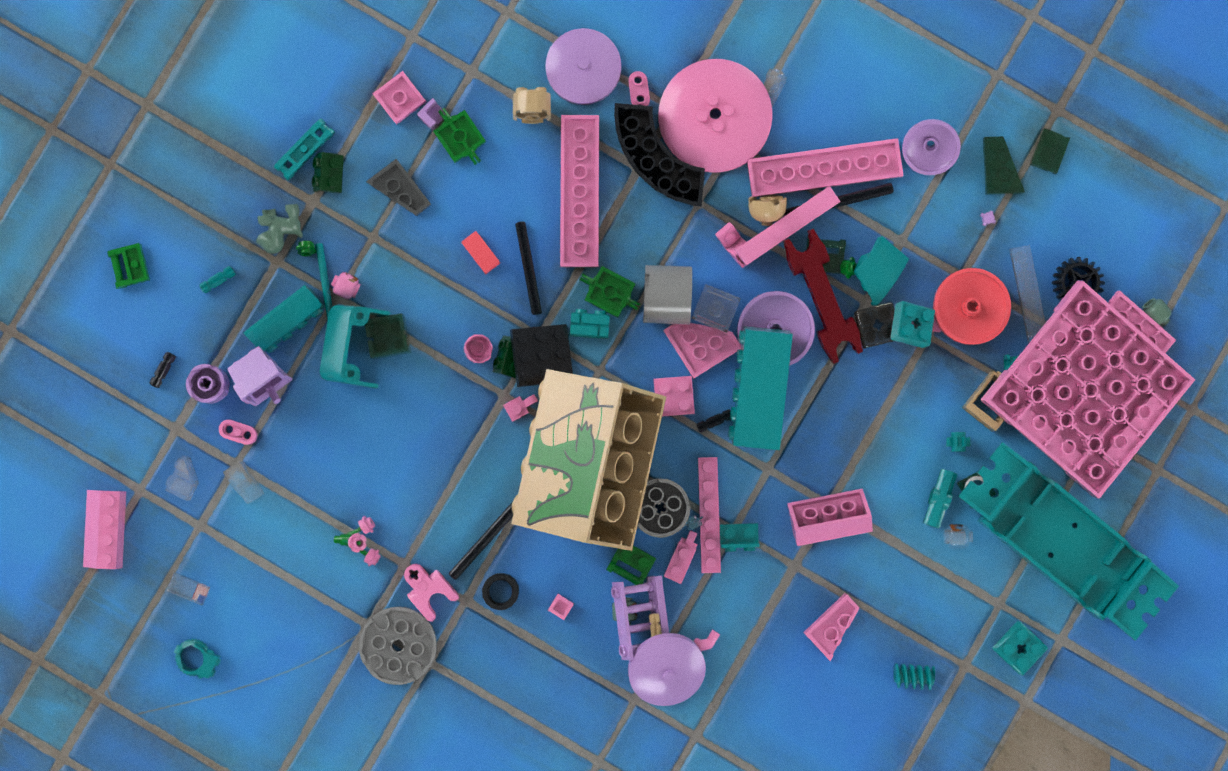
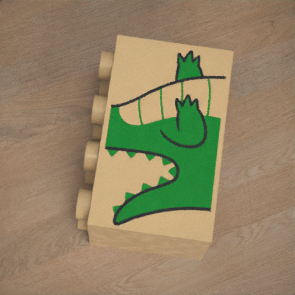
[511,369,666,551]

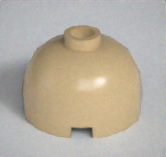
[748,195,787,226]

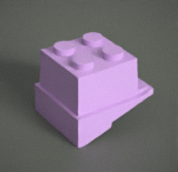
[227,346,293,407]

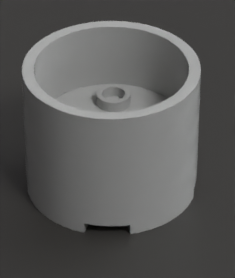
[643,265,692,325]
[638,478,690,538]

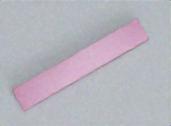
[735,186,841,266]

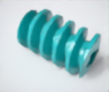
[893,663,935,690]

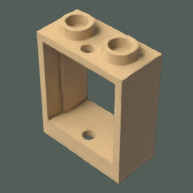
[962,371,1004,432]

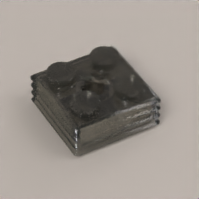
[854,302,895,349]

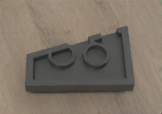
[366,159,431,216]

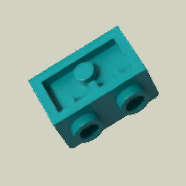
[719,523,760,552]

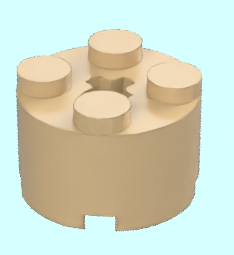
[513,87,551,124]

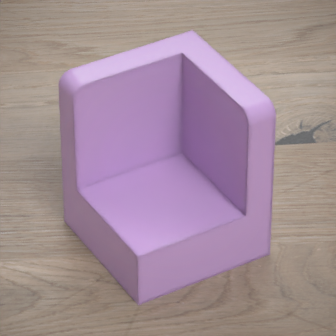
[417,98,445,131]

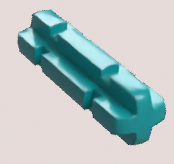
[199,266,235,293]

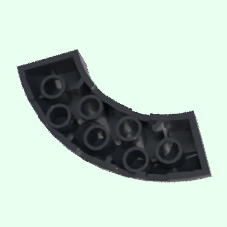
[614,103,705,207]

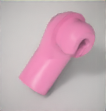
[693,629,720,651]

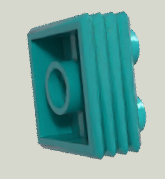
[891,301,935,348]
[992,621,1048,676]

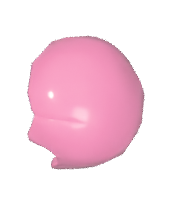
[464,334,493,363]

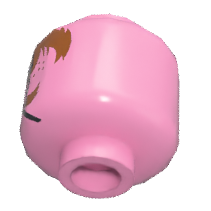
[331,272,361,300]

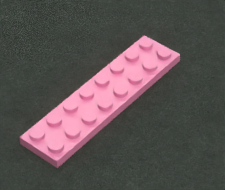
[560,115,599,268]
[747,138,904,197]

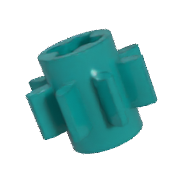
[946,432,971,452]

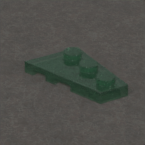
[983,136,1025,195]

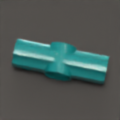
[923,469,958,529]

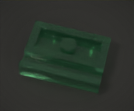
[1030,128,1070,174]

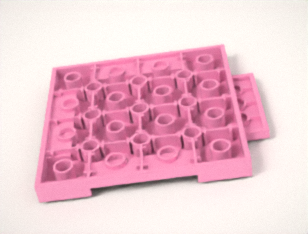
[980,281,1195,499]

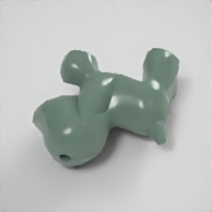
[256,204,303,254]

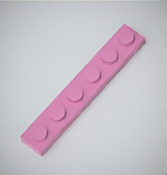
[698,457,721,573]

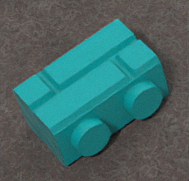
[570,309,610,339]

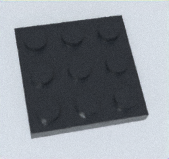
[510,324,573,387]

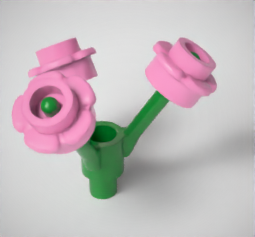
[334,516,381,566]

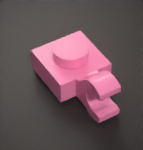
[503,394,538,422]

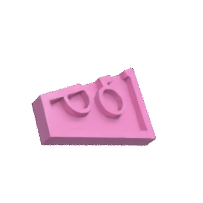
[803,593,859,661]

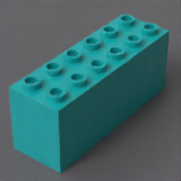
[728,326,793,450]

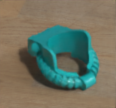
[174,638,221,679]

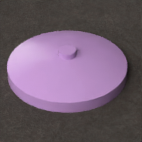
[545,28,621,105]
[737,291,815,366]
[628,633,706,706]

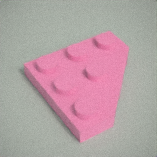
[663,323,741,379]

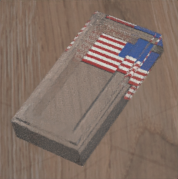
[166,573,210,606]

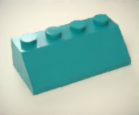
[243,285,325,354]

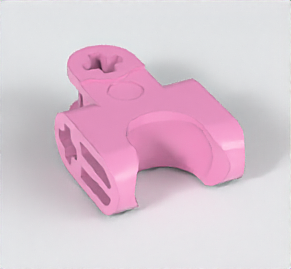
[404,564,459,622]

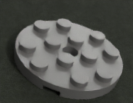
[359,606,437,685]

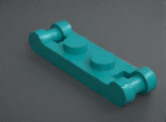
[274,119,335,181]

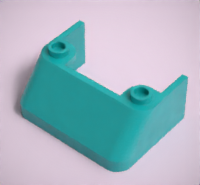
[319,305,390,388]

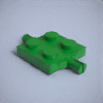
[433,108,486,165]
[579,266,641,318]

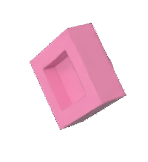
[548,593,574,620]

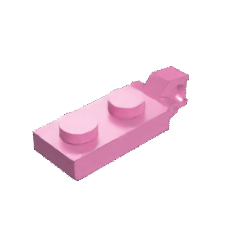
[664,530,698,584]

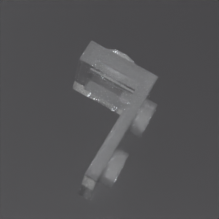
[763,69,787,107]

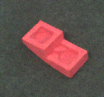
[461,231,500,274]

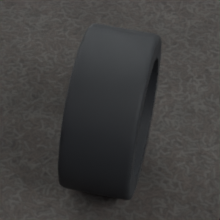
[482,573,519,610]

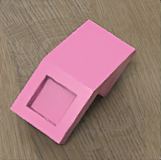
[715,222,746,268]

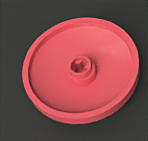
[933,268,1011,345]

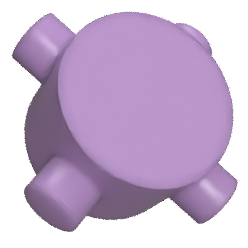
[980,210,996,226]

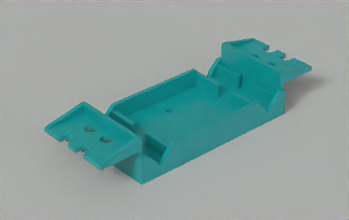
[958,442,1179,641]

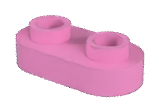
[628,71,650,106]
[219,420,258,445]

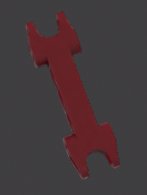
[783,229,863,364]

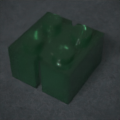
[365,313,411,359]

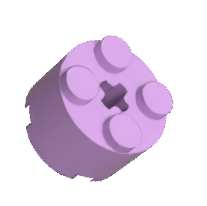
[186,364,230,404]

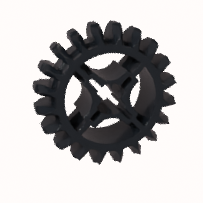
[1051,257,1105,299]

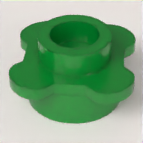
[296,241,316,257]
[841,257,857,279]

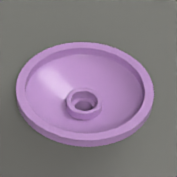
[902,119,961,175]

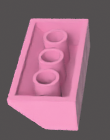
[787,489,873,546]
[83,490,126,569]

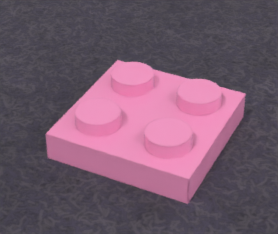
[372,71,426,125]
[653,376,695,417]

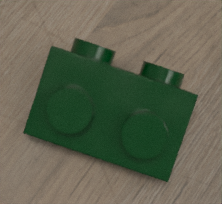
[311,152,344,194]
[493,335,516,379]

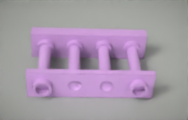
[611,576,669,661]

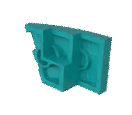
[854,236,909,307]

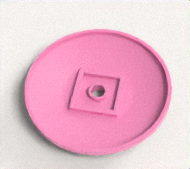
[658,59,772,173]

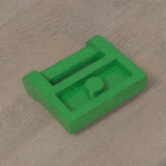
[107,243,150,289]
[606,546,656,585]

